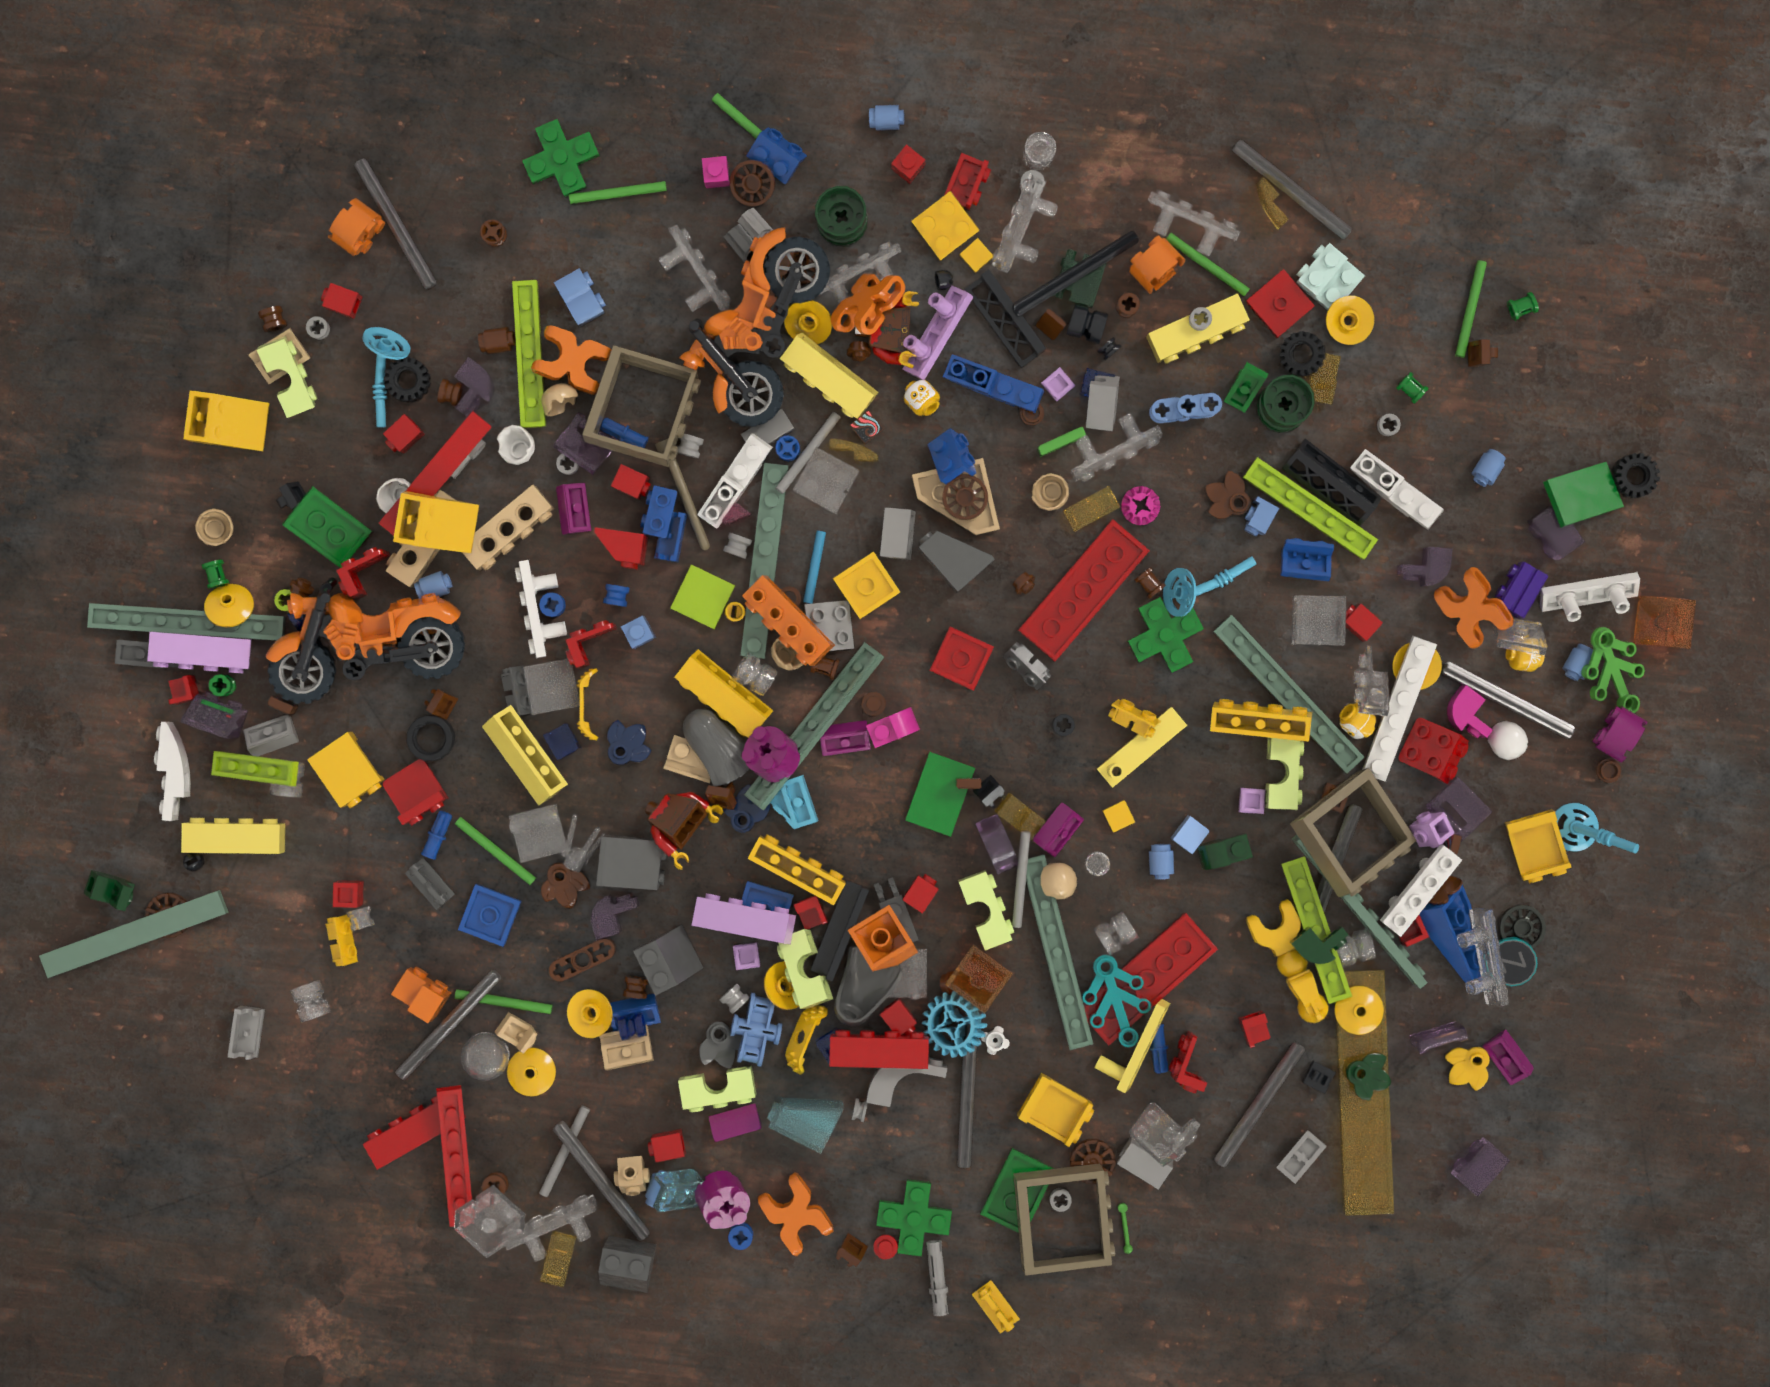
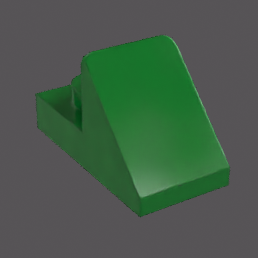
[1224,362,1268,413]

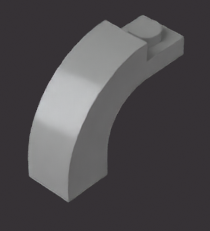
[866,1058,947,1107]

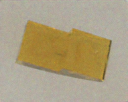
[1256,177,1289,230]
[1310,353,1341,405]
[830,438,878,462]
[1063,486,1120,532]
[994,793,1046,844]
[540,1231,576,1287]

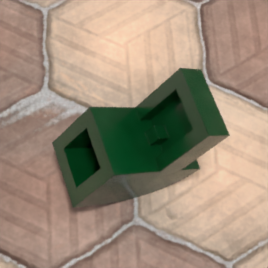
[1197,833,1253,870]
[84,870,135,911]
[1290,926,1348,964]

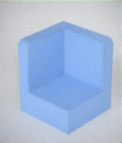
[1171,815,1209,854]

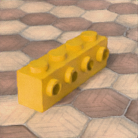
[674,649,773,738]
[1210,699,1312,742]
[748,834,846,905]

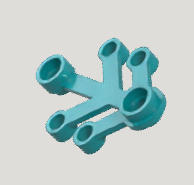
[1082,955,1151,1047]

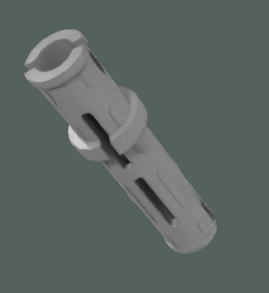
[926,1240,949,1316]

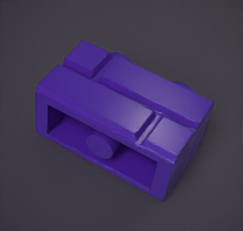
[1494,562,1548,619]

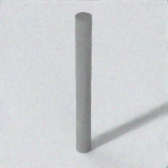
[775,412,841,494]
[1012,831,1030,928]
[539,1105,590,1197]

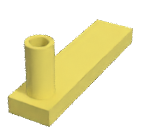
[1097,707,1187,788]
[1095,999,1171,1093]

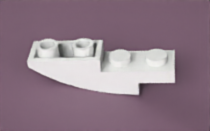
[697,433,773,529]
[1350,449,1444,530]
[154,722,191,821]

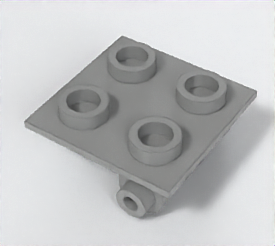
[804,600,854,651]

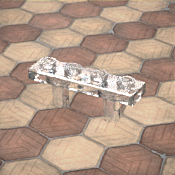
[992,174,1058,273]
[1147,190,1240,257]
[659,224,732,312]
[818,241,902,305]
[1071,413,1163,482]
[1457,907,1509,1007]
[503,1194,597,1262]

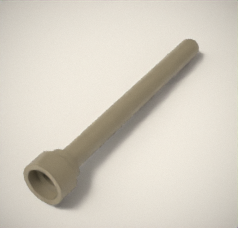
[655,439,710,550]

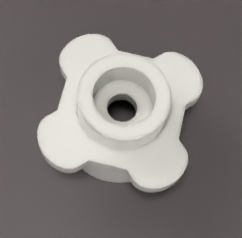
[981,1026,1009,1055]

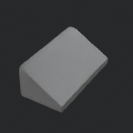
[741,409,795,445]
[243,714,299,756]

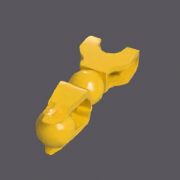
[1246,899,1329,1023]

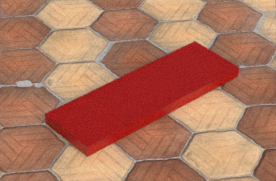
[1018,519,1150,662]
[1083,913,1218,1046]

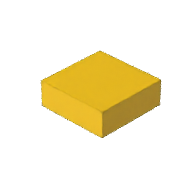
[959,238,994,274]
[1102,800,1135,833]

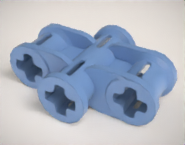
[1149,393,1222,423]
[730,992,782,1067]

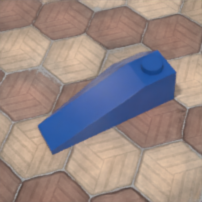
[1419,884,1487,993]

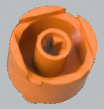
[328,198,385,256]
[1129,235,1185,294]

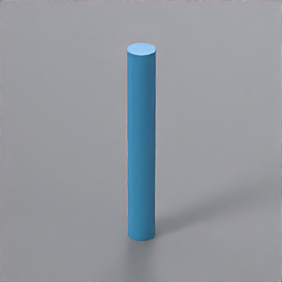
[803,531,826,604]

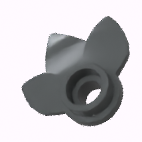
[699,1022,742,1069]

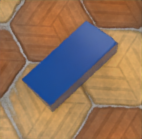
[610,994,661,1032]

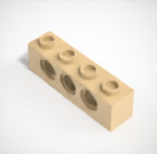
[462,485,555,571]
[386,490,457,588]

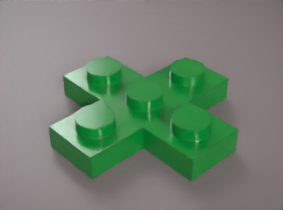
[522,119,600,197]
[1127,597,1204,673]
[876,1179,952,1256]

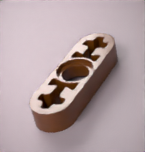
[549,938,616,982]

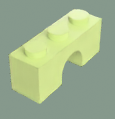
[257,336,318,418]
[1265,737,1304,810]
[958,870,1014,950]
[777,929,833,1009]
[678,1065,756,1112]

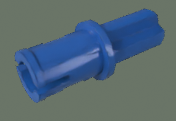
[600,418,649,448]
[421,811,452,860]
[1149,1024,1168,1073]

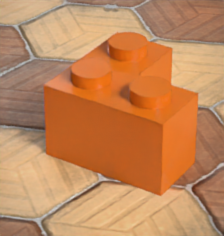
[391,967,452,1023]

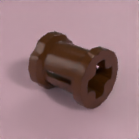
[1116,293,1140,318]
[1134,567,1166,599]
[810,657,840,680]

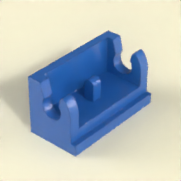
[654,512,687,563]

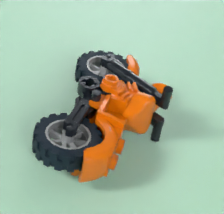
[679,227,830,427]
[266,577,465,704]

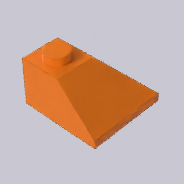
[848,905,918,971]

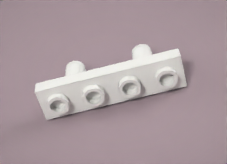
[515,560,567,659]
[1539,572,1640,622]
[1380,844,1462,937]

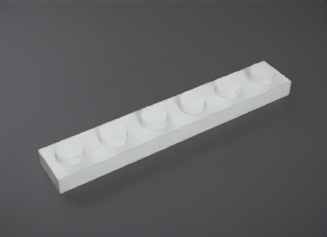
[1362,636,1437,781]

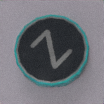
[1487,937,1538,986]

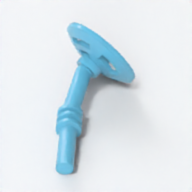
[362,327,410,428]
[1163,556,1256,617]
[1555,803,1639,853]

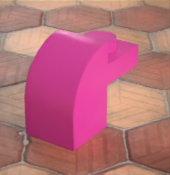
[1447,685,1493,739]
[866,707,920,748]

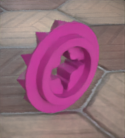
[1121,486,1161,525]

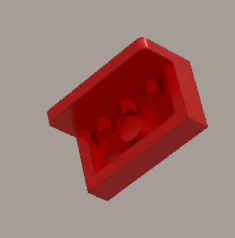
[944,153,991,211]

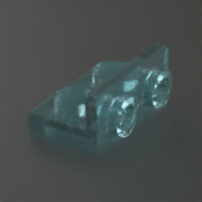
[653,1169,704,1212]

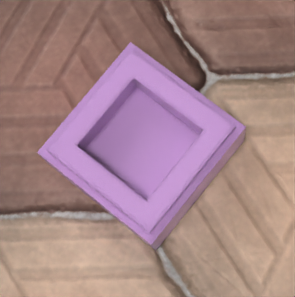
[1041,367,1075,402]
[1238,788,1265,814]
[733,942,760,970]

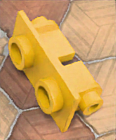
[1108,699,1161,738]
[325,914,358,966]
[972,1280,1020,1334]

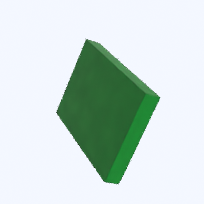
[1543,462,1624,528]
[282,486,372,568]
[905,752,975,837]
[980,1148,1055,1233]

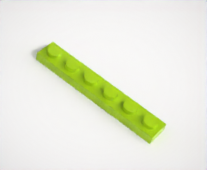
[512,280,546,428]
[1243,457,1378,560]
[1281,856,1352,1004]

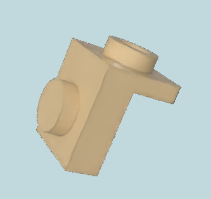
[495,1012,537,1054]

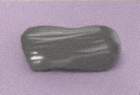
[683,708,749,786]
[834,946,903,1027]

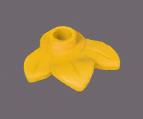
[1445,1047,1490,1091]

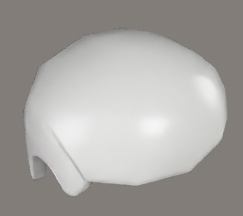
[497,425,535,465]
[376,478,411,513]
[1488,721,1528,760]

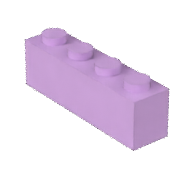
[147,632,252,673]
[691,893,796,945]

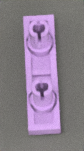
[903,286,973,380]

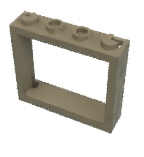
[582,345,701,467]
[1290,768,1417,897]
[1013,1163,1115,1276]

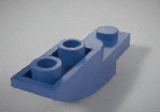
[943,354,1044,413]

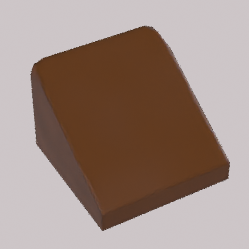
[1036,309,1067,340]

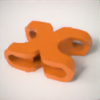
[830,273,905,335]
[531,325,612,395]
[1434,567,1513,649]
[758,1172,834,1256]

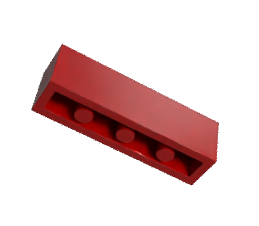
[829,1030,929,1069]
[363,1096,466,1170]

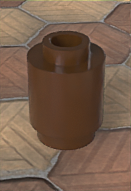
[478,327,516,354]

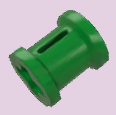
[1507,292,1539,321]
[1396,372,1429,404]
[201,560,229,589]
[208,674,236,696]

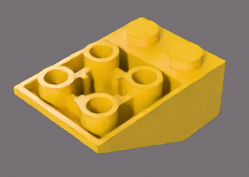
[183,391,270,451]
[393,491,479,553]

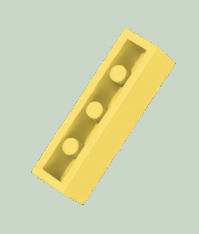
[1146,294,1250,364]
[780,333,879,418]
[482,705,568,805]
[181,818,285,854]

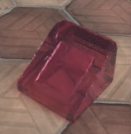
[722,503,752,526]

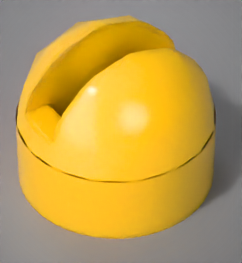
[725,602,745,621]

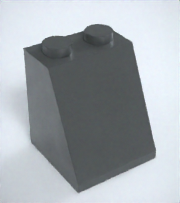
[918,531,995,593]
[596,834,667,890]
[633,924,704,996]
[598,1236,657,1293]

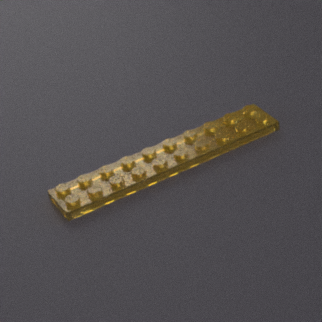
[1335,969,1394,1216]

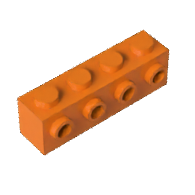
[742,575,835,666]

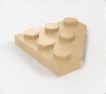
[912,458,1000,535]

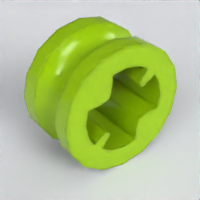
[274,589,291,612]

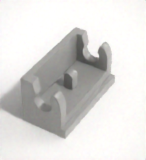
[1086,375,1120,431]
[880,508,916,560]
[228,1006,265,1060]
[1276,1130,1327,1184]
[1117,1135,1173,1190]

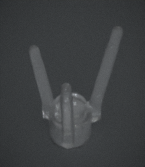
[561,814,605,872]

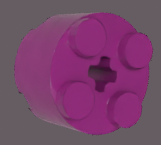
[1592,706,1648,763]
[742,726,800,782]
[695,1171,750,1229]

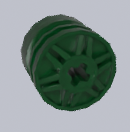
[815,186,868,246]
[1256,375,1315,433]

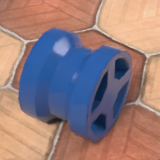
[775,435,800,461]
[603,584,630,607]
[539,592,566,617]
[728,1222,753,1250]

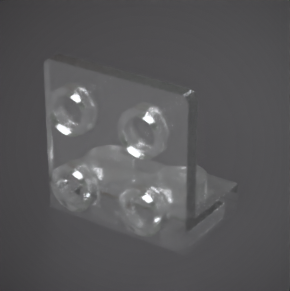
[1353,645,1389,716]

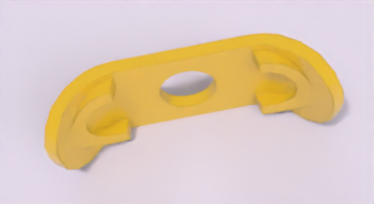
[577,668,599,741]
[785,1005,828,1075]

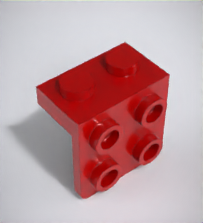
[336,547,391,599]
[566,620,617,668]
[1398,718,1469,784]
[383,759,449,826]
[1169,1031,1207,1094]

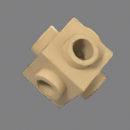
[614,1156,650,1196]

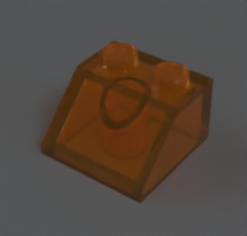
[1634,596,1696,649]
[945,945,1013,1014]

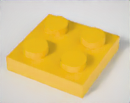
[911,191,980,260]
[833,552,900,619]

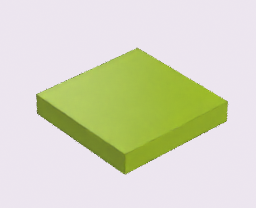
[671,565,735,629]

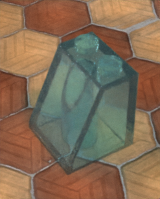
[767,1098,844,1154]

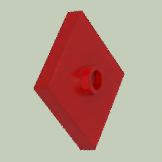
[1246,269,1315,338]
[929,627,994,691]

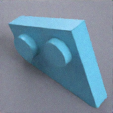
[770,775,819,829]

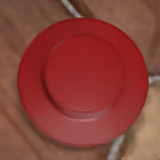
[874,1234,898,1259]

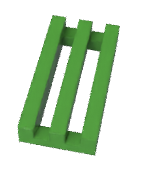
[1037,427,1086,457]

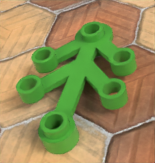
[1581,627,1645,713]

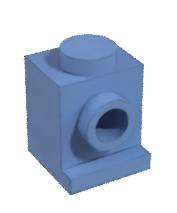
[1244,497,1279,537]

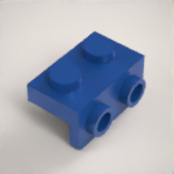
[746,127,807,185]
[928,428,977,484]
[640,485,678,538]
[1281,538,1334,581]

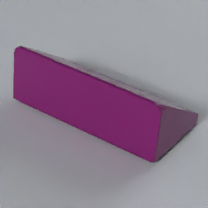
[556,483,591,535]
[820,720,871,756]
[1033,803,1084,857]
[1482,1029,1534,1085]
[709,1103,762,1142]

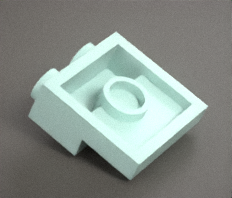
[1296,243,1365,310]

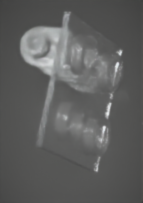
[509,804,568,863]
[887,949,927,999]

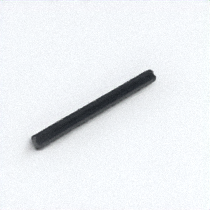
[1012,231,1139,316]

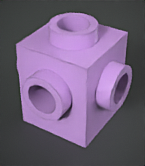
[1409,811,1454,848]

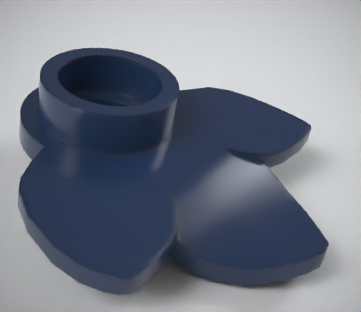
[607,720,651,765]
[723,784,770,833]

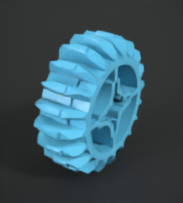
[921,991,987,1058]

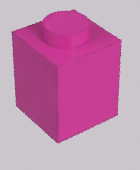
[702,156,730,188]

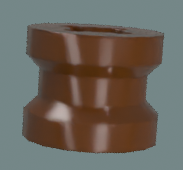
[480,219,507,247]
[258,306,287,332]
[437,379,463,407]
[623,975,649,999]
[482,1172,509,1199]

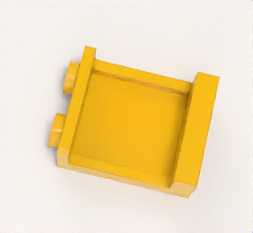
[307,732,385,809]
[1505,809,1571,883]
[1017,1073,1094,1147]

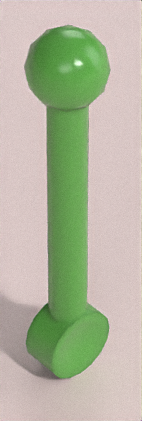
[1118,1203,1133,1254]

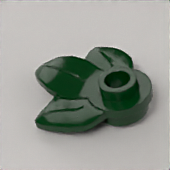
[1346,1053,1391,1101]

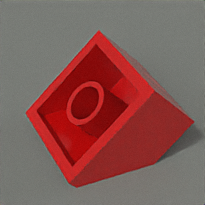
[594,527,648,570]

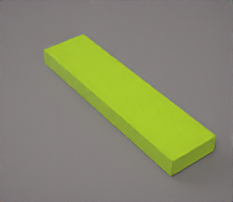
[211,751,299,786]

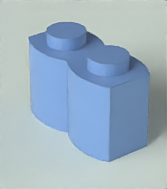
[554,268,606,327]

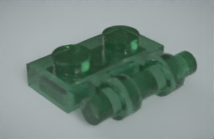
[1053,249,1107,309]

